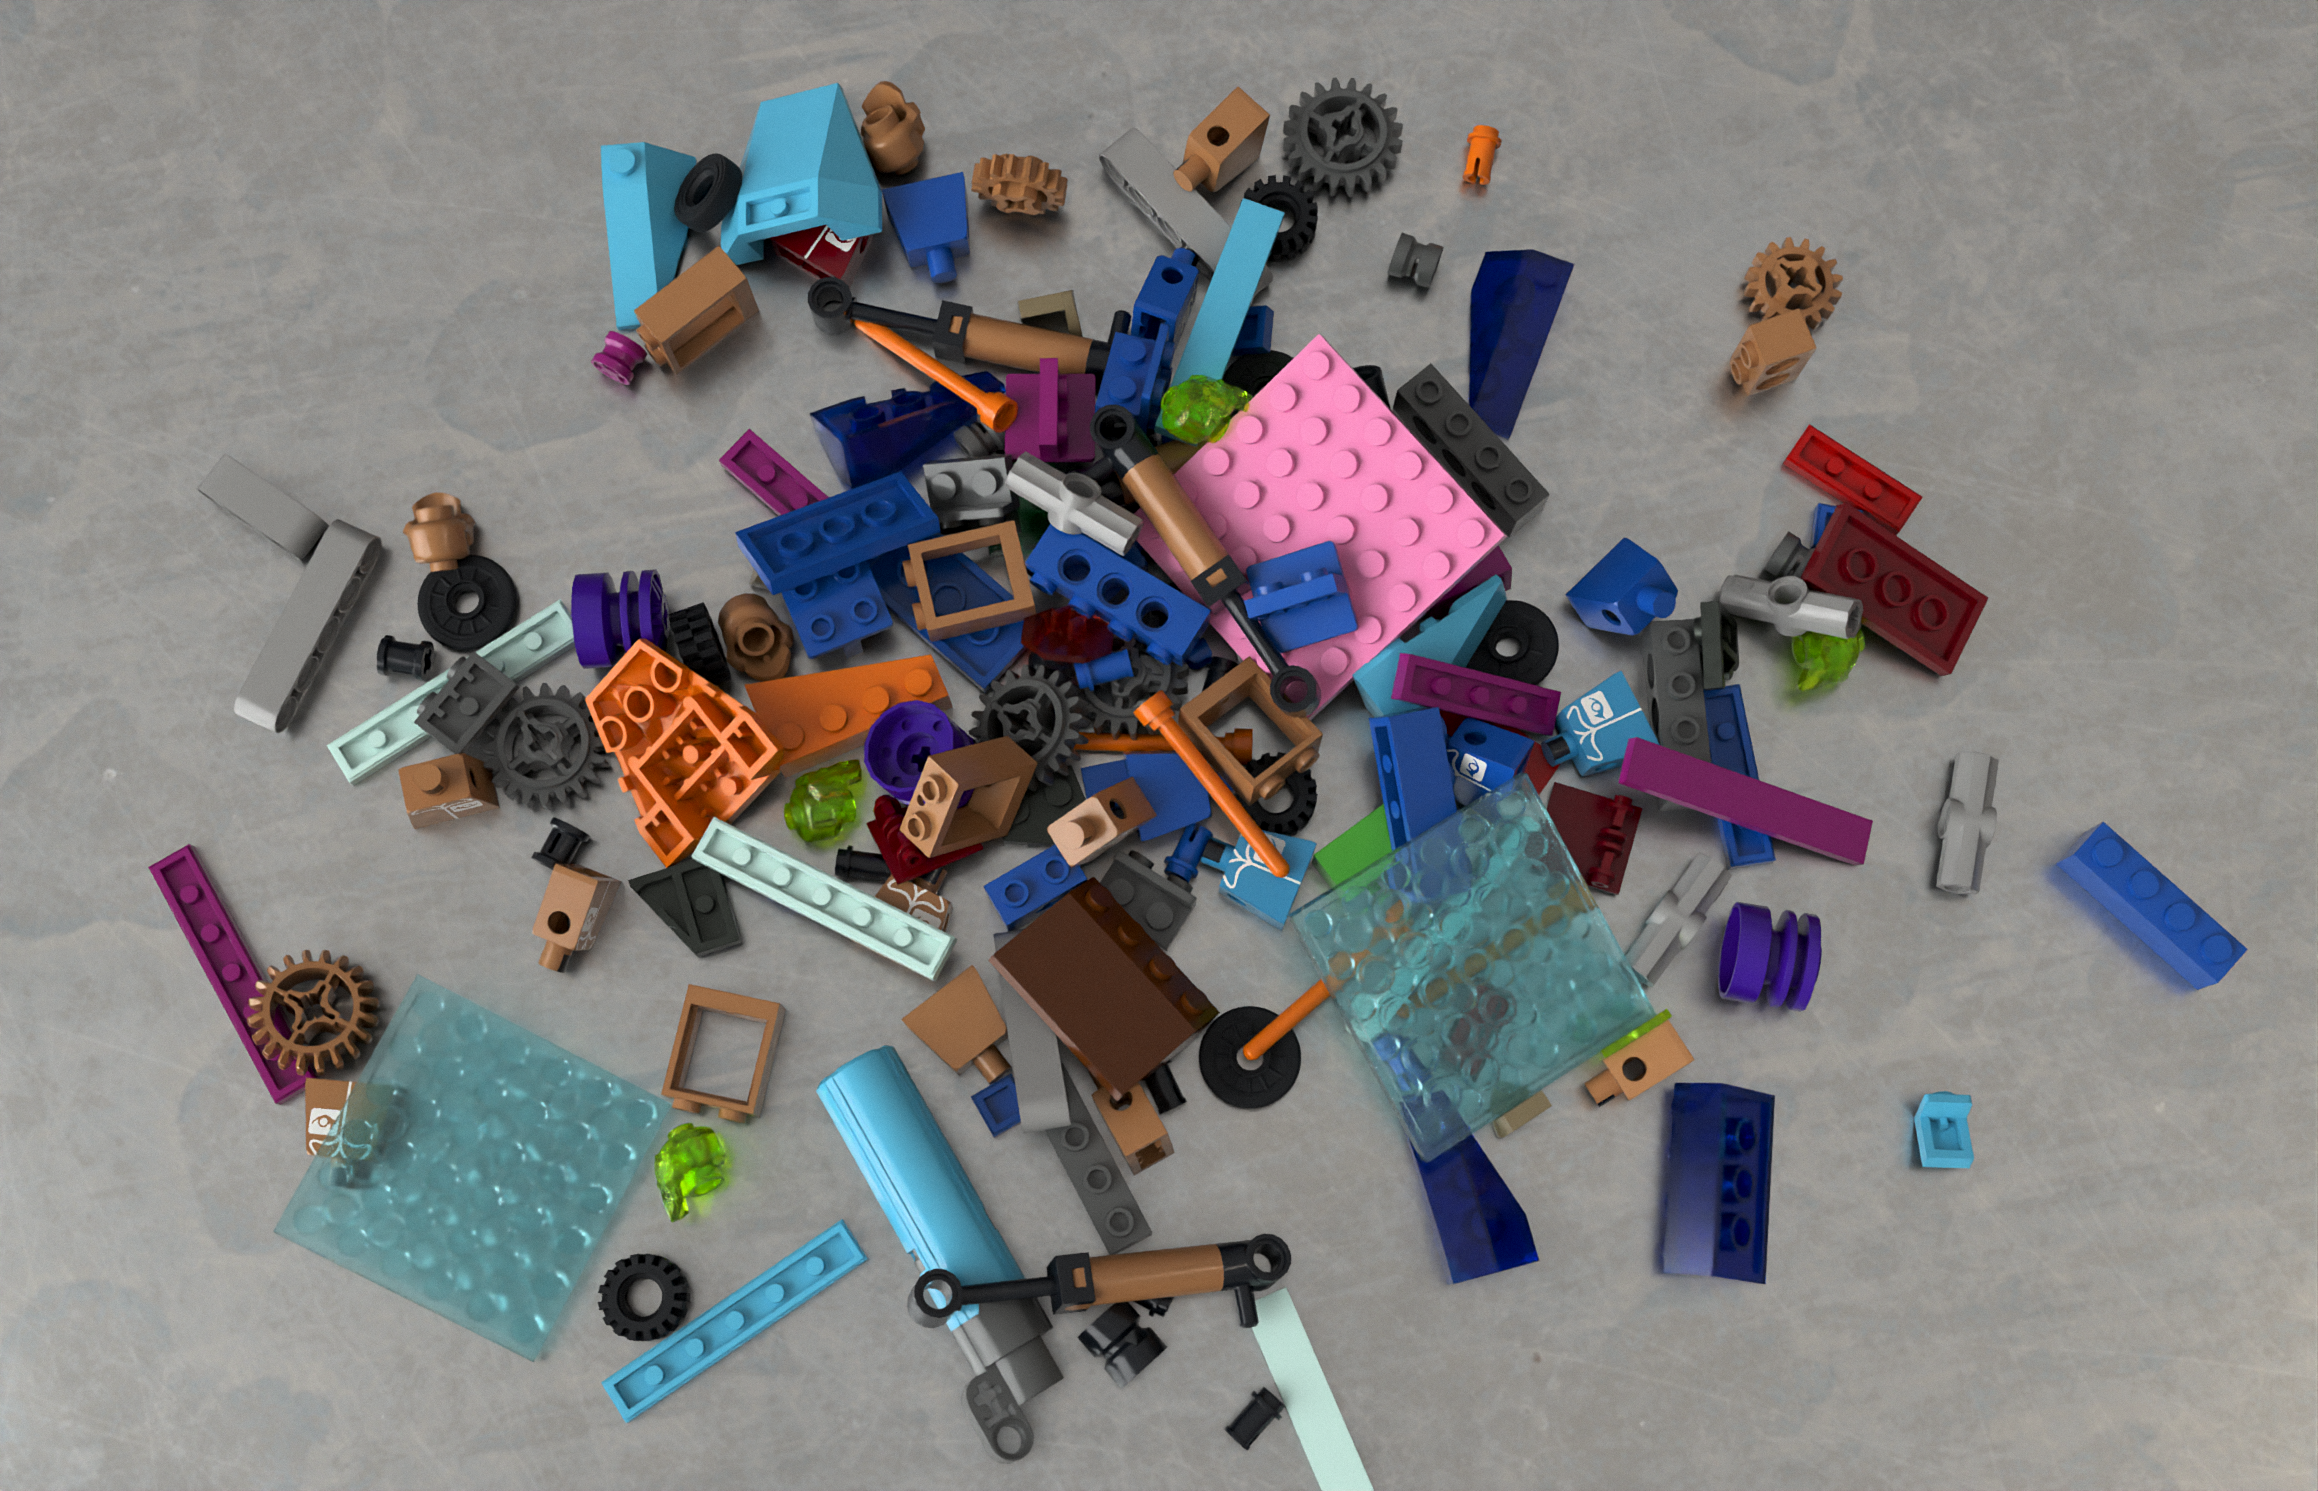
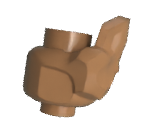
[861,81,925,175]
[403,492,476,572]
[718,593,793,682]

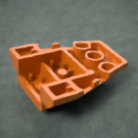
[585,638,784,868]

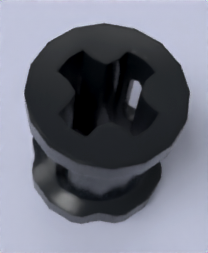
[377,635,434,682]
[531,817,590,870]

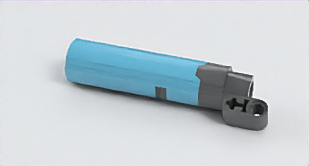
[816,1045,1064,1464]

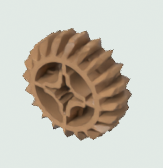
[247,949,379,1076]

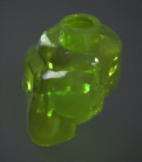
[1161,375,1253,444]
[1792,629,1864,693]
[784,759,862,843]
[654,1123,726,1223]

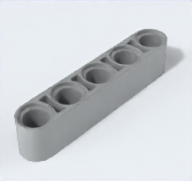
[1099,128,1273,296]
[234,519,382,733]
[994,929,1071,1133]

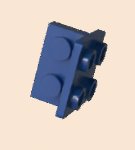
[1095,323,1176,437]
[1244,541,1359,654]
[781,560,893,659]

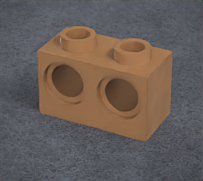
[1730,308,1817,396]

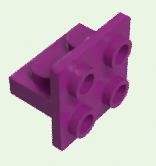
[1005,358,1096,462]

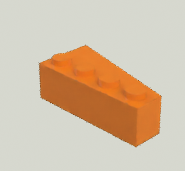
[744,654,953,778]

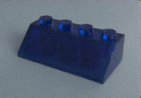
[1663,1083,1775,1284]

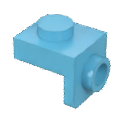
[1914,1091,1974,1168]

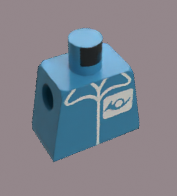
[1541,671,1660,776]
[1200,830,1317,931]

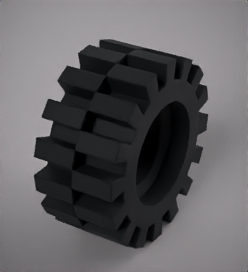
[1240,175,1318,262]
[668,602,731,685]
[1234,752,1318,836]
[598,1254,690,1341]

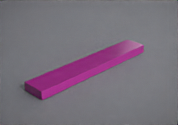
[1618,737,1873,865]
[148,844,320,1105]

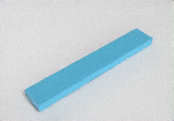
[1154,198,1285,447]
[601,1219,869,1423]

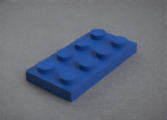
[735,471,941,595]
[867,533,1046,693]

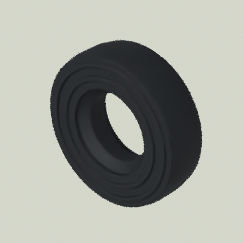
[674,153,742,232]

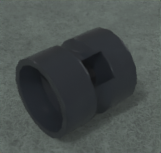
[1077,1302,1167,1389]

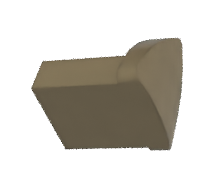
[1017,290,1083,337]
[1489,1080,1552,1139]

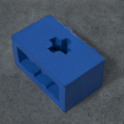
[983,844,1088,931]

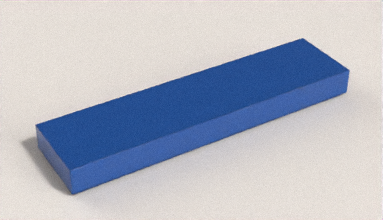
[1703,684,1776,870]

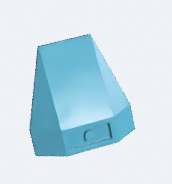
[721,83,882,265]

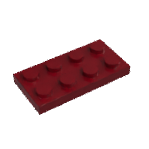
[1800,503,1989,676]

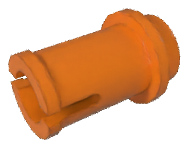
[1463,125,1502,185]

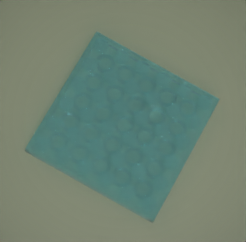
[1287,773,1656,1163]
[273,974,672,1362]

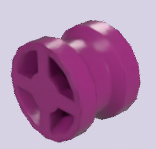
[591,331,647,385]

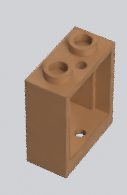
[634,246,759,375]
[902,520,1037,642]
[1178,656,1323,806]
[899,736,1038,858]
[661,984,786,1124]

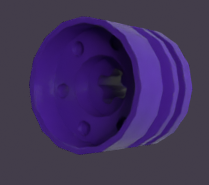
[571,569,670,669]
[864,700,977,809]
[1718,902,1822,1012]

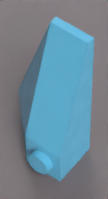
[601,142,697,330]
[1352,574,1507,717]

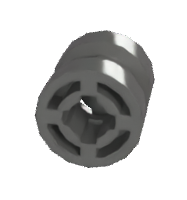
[1387,232,1444,288]
[953,415,1005,458]
[1764,531,1815,578]

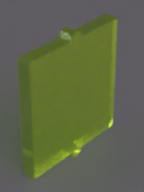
[1596,1009,1672,1061]

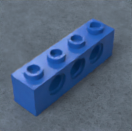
[1025,523,1211,667]

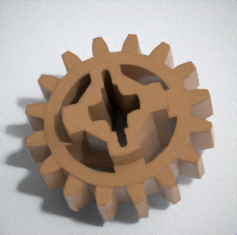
[971,153,1068,215]
[1744,237,1843,330]

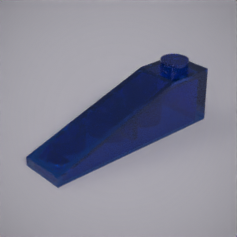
[1468,249,1574,439]
[810,371,1006,489]
[1397,1090,1539,1285]

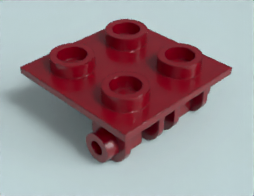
[1530,782,1643,895]
[866,795,983,885]

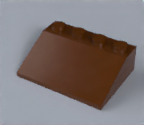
[988,877,1220,1101]

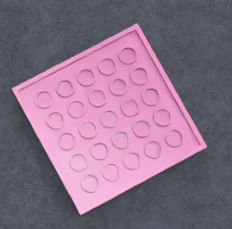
[1134,334,1508,720]

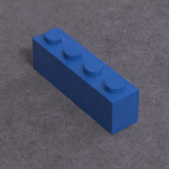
[1369,707,1471,902]
[2056,822,2248,990]

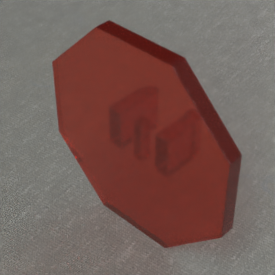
[1021,605,1113,664]

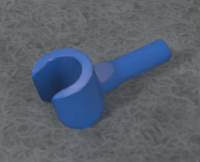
[1159,617,1212,670]

